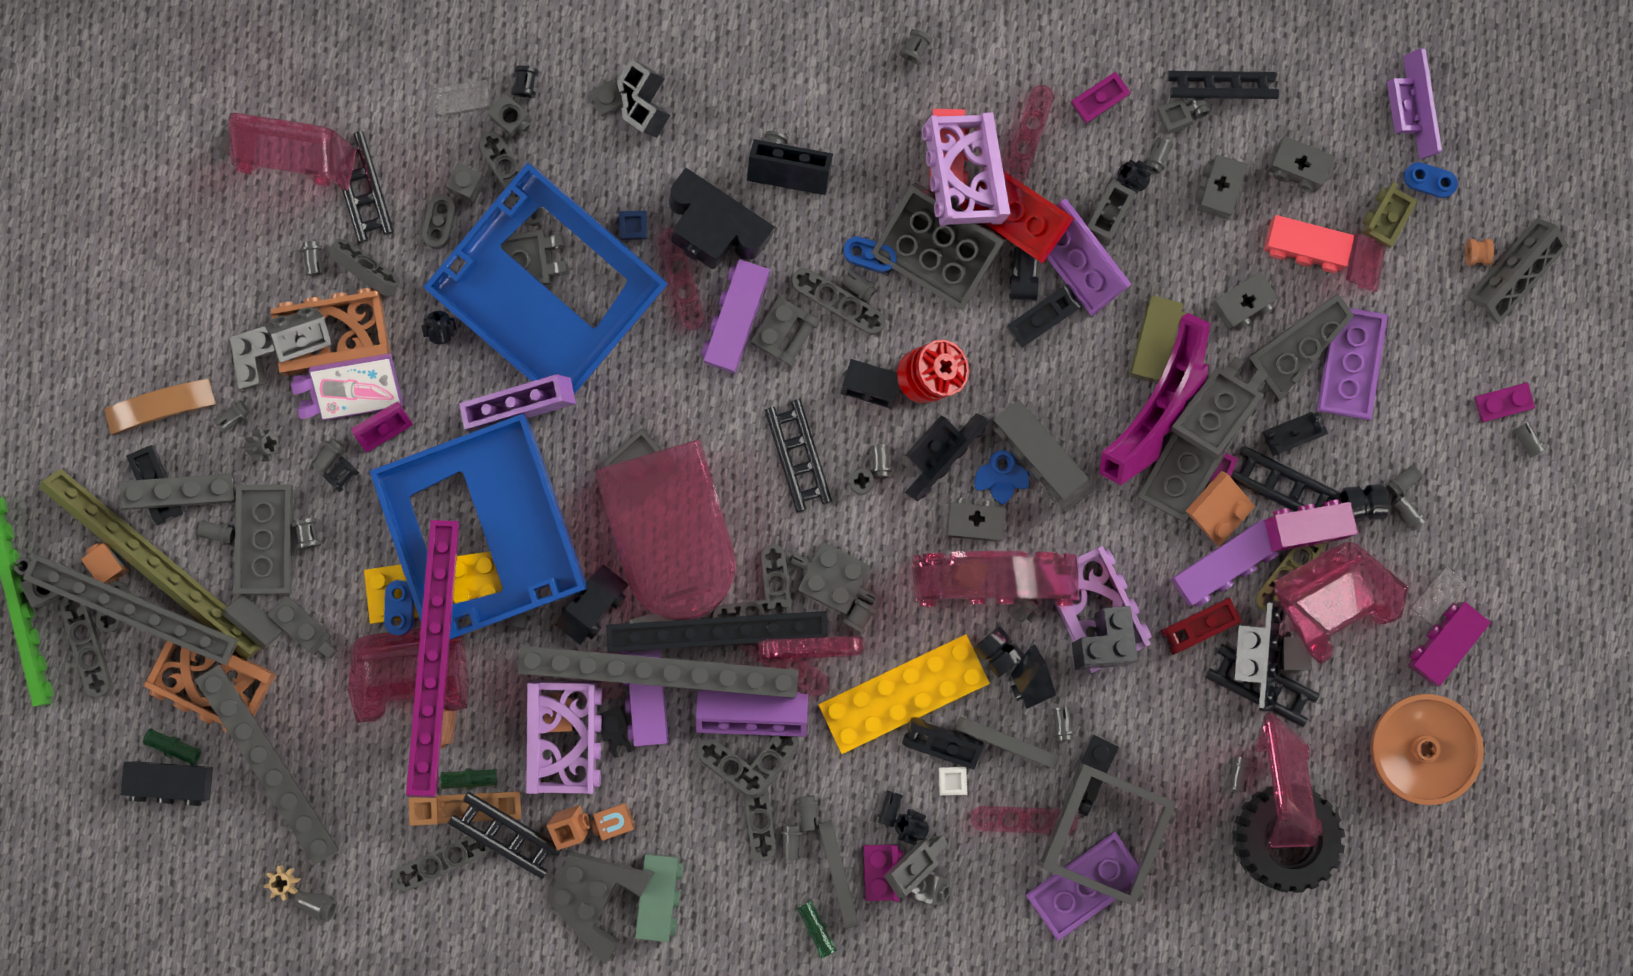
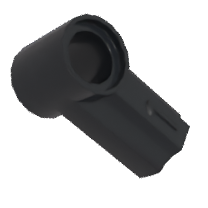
[1009,247,1038,301]

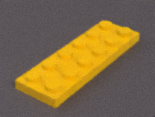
[364,551,503,624]
[818,634,990,754]

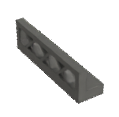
[1468,218,1568,324]

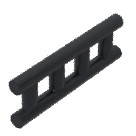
[1168,70,1279,99]
[327,131,394,243]
[765,399,833,513]
[1231,445,1342,512]
[1205,644,1320,727]
[448,791,562,879]

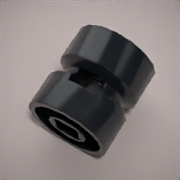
[1341,484,1388,522]
[973,626,1024,678]

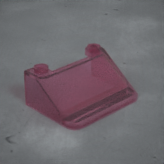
[1274,542,1409,664]
[1255,713,1322,847]

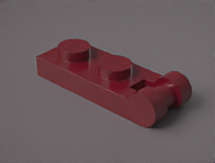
[1160,597,1242,655]

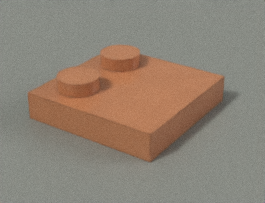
[1186,471,1255,547]

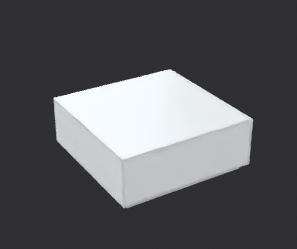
[938,767,967,795]

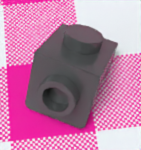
[907,874,950,905]

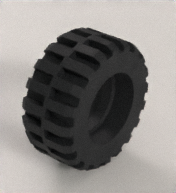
[1233,785,1345,893]

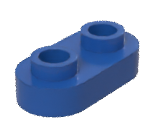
[1403,162,1458,198]
[843,236,896,273]
[384,580,414,635]

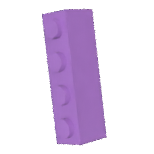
[701,259,770,374]
[459,374,576,432]
[1170,518,1279,607]
[621,649,669,746]
[696,690,808,737]

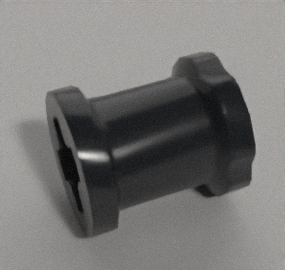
[511,65,539,98]
[323,456,360,492]

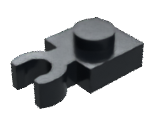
[597,706,632,758]

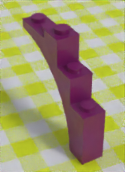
[1099,313,1211,485]

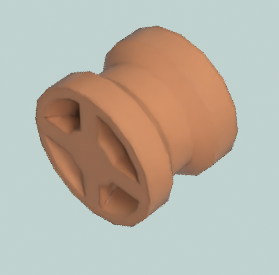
[1465,239,1494,266]

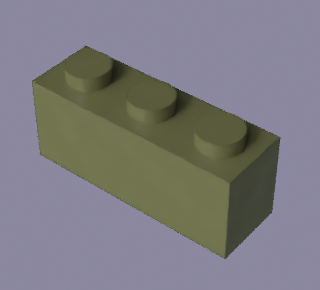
[1129,295,1186,384]

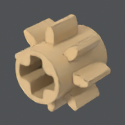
[264,865,301,901]

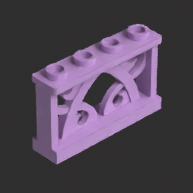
[922,112,1010,226]
[1041,546,1152,673]
[526,679,602,794]

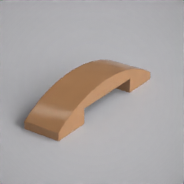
[104,379,216,435]
[408,791,521,826]

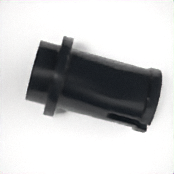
[877,790,903,827]

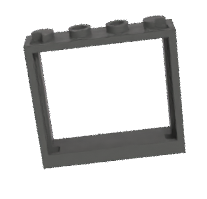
[1039,763,1177,906]

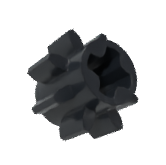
[1117,160,1151,194]
[421,311,457,345]
[895,809,929,846]

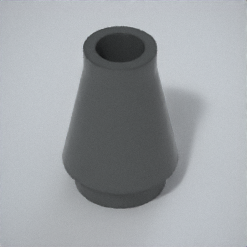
[293,891,337,922]

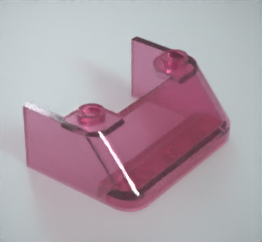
[228,113,357,191]

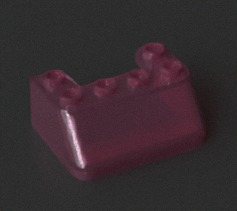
[347,628,469,723]

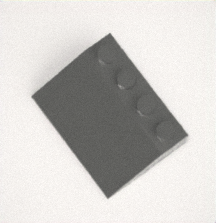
[871,182,1006,310]

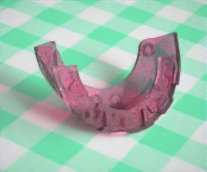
[911,551,1079,607]

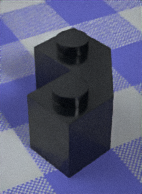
[617,59,671,138]
[555,564,629,645]

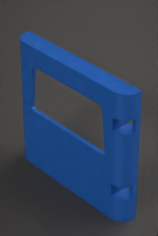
[423,162,668,395]
[369,414,586,640]

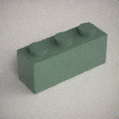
[635,853,684,942]

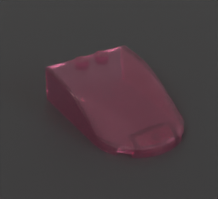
[594,439,736,620]

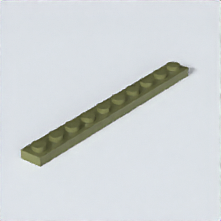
[39,469,262,661]

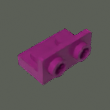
[864,844,903,902]

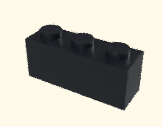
[747,139,833,195]
[120,761,213,806]

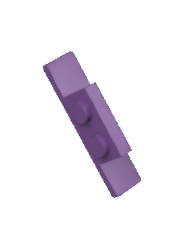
[1387,48,1442,159]

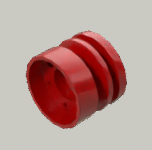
[897,340,969,404]

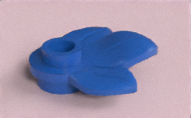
[974,450,1029,505]

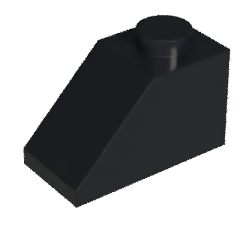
[1010,645,1056,709]

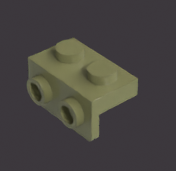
[1362,182,1418,249]

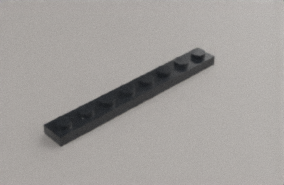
[606,611,828,653]

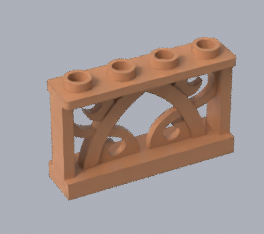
[270,288,391,376]
[143,641,277,733]

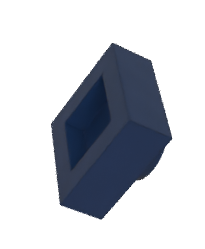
[619,211,648,240]

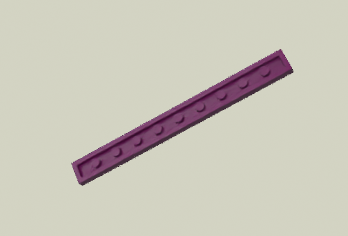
[406,520,460,798]

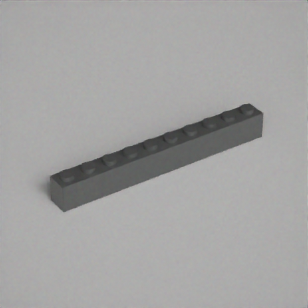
[517,646,799,698]

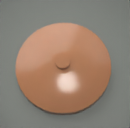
[1371,694,1484,805]

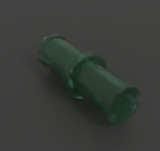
[143,728,201,766]
[440,768,497,790]
[796,901,837,959]

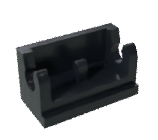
[841,359,899,409]
[1262,412,1329,456]

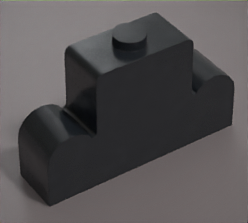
[669,168,775,269]

